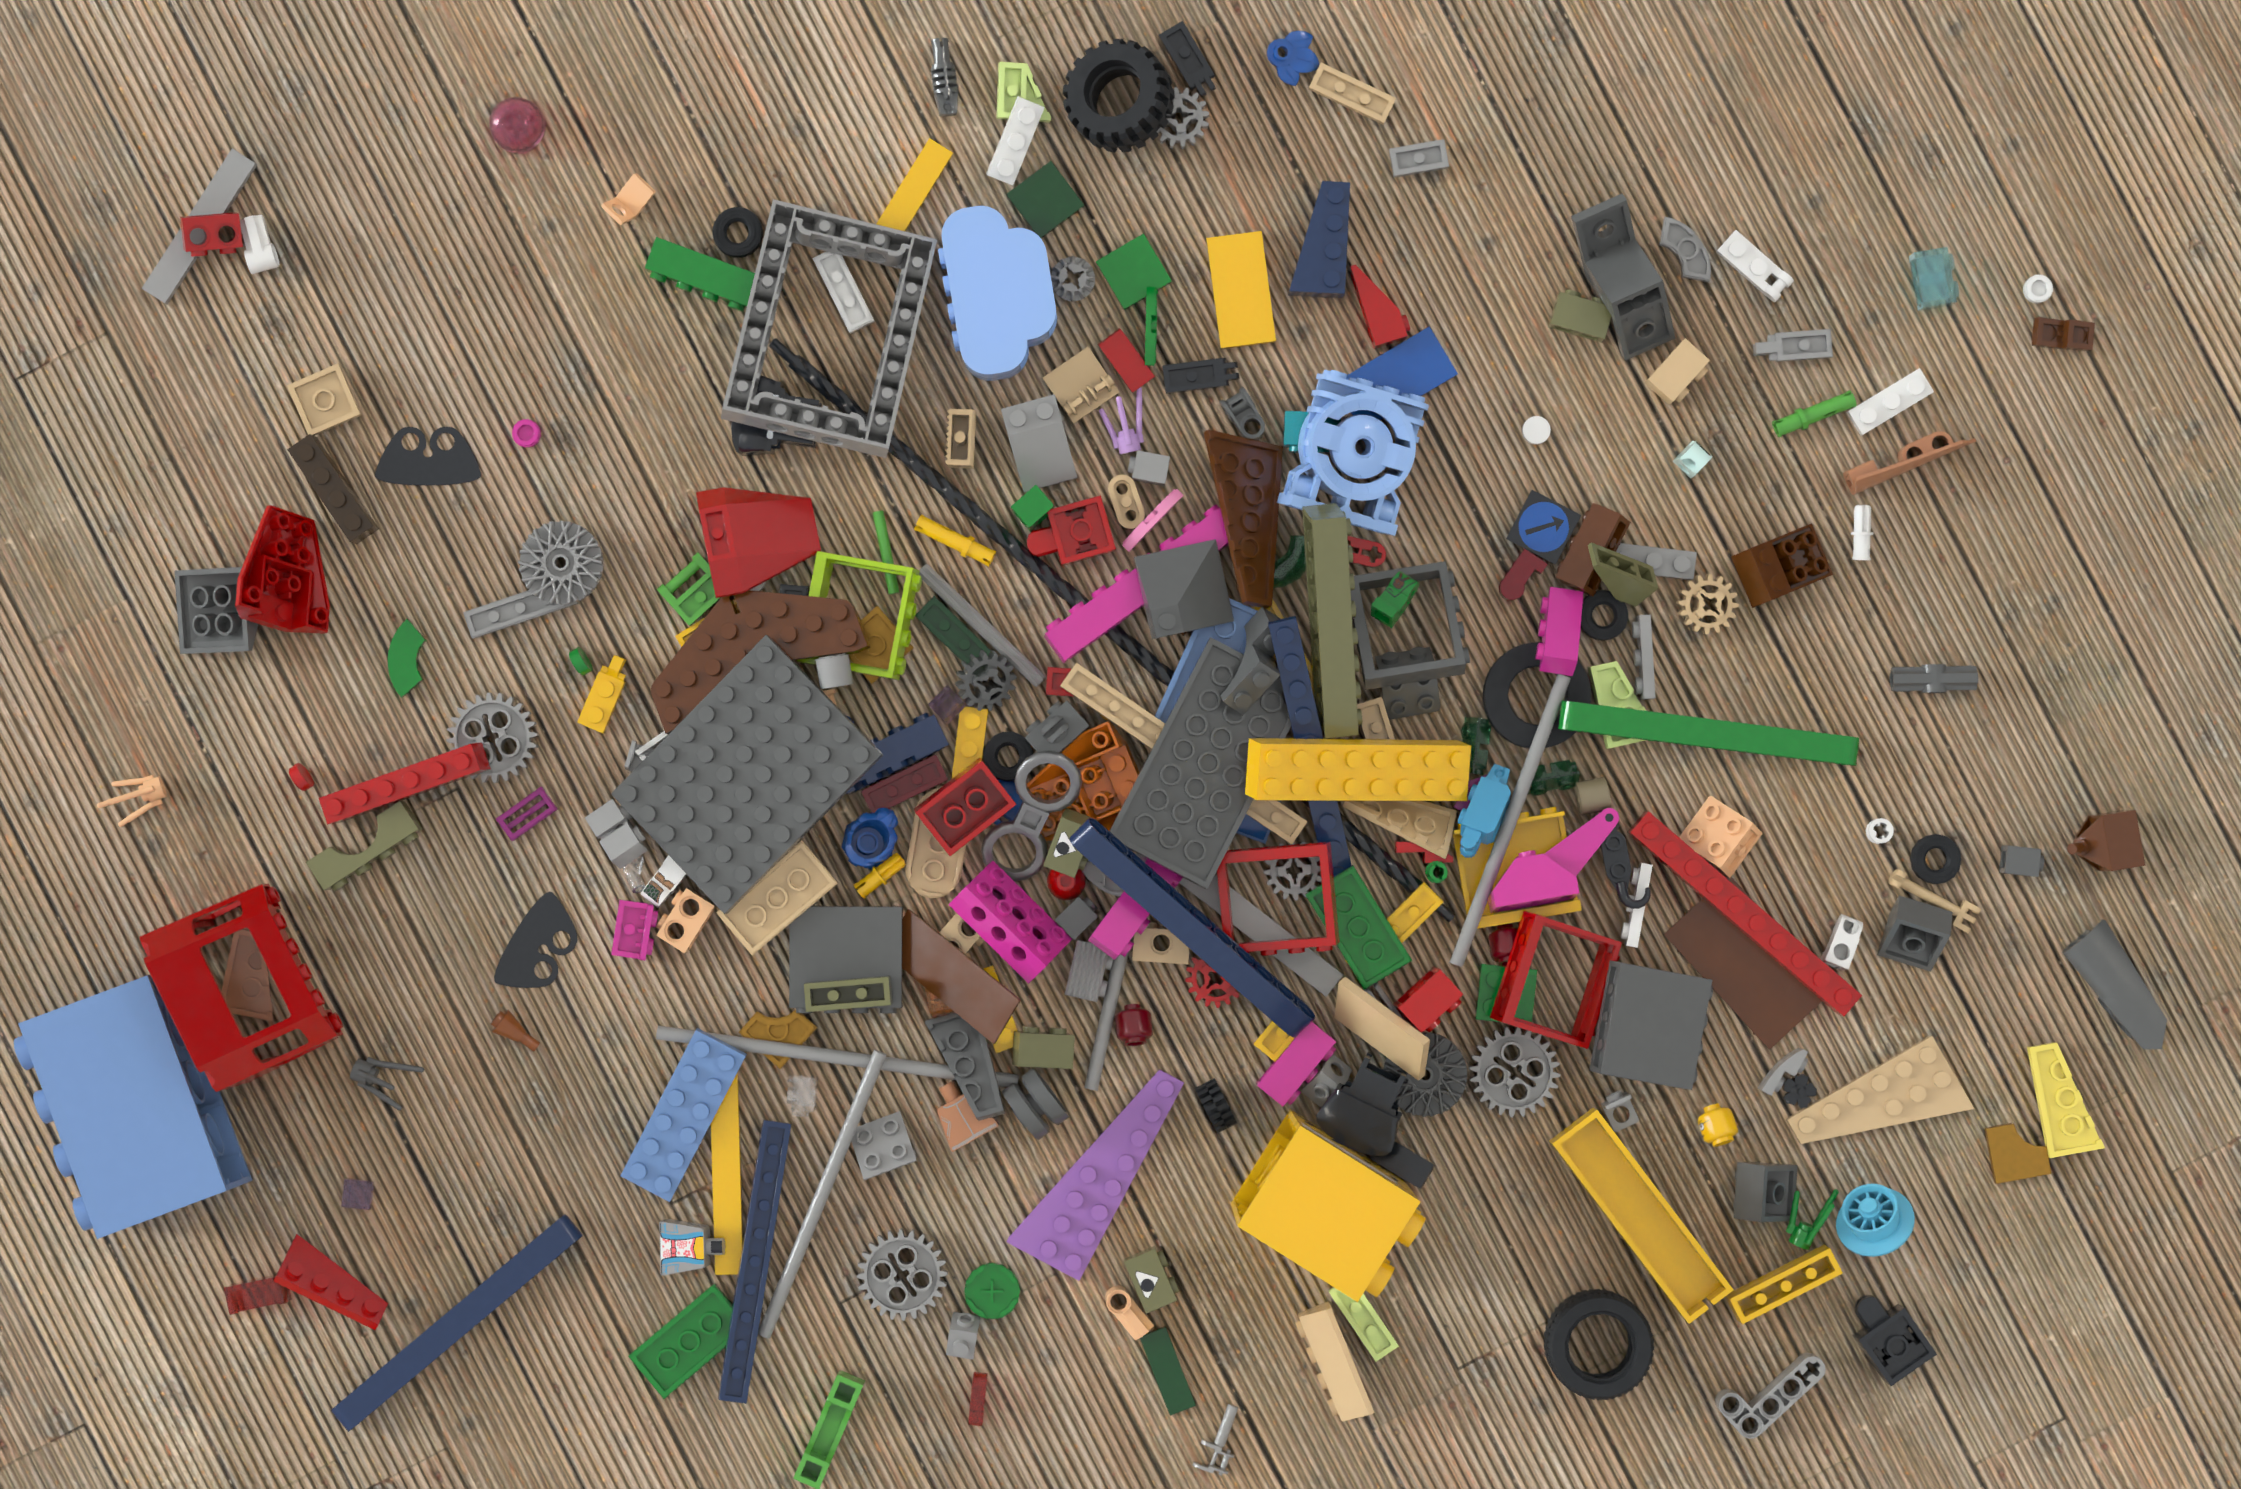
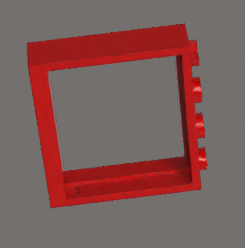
[1217,842,1340,956]
[1490,911,1622,1049]

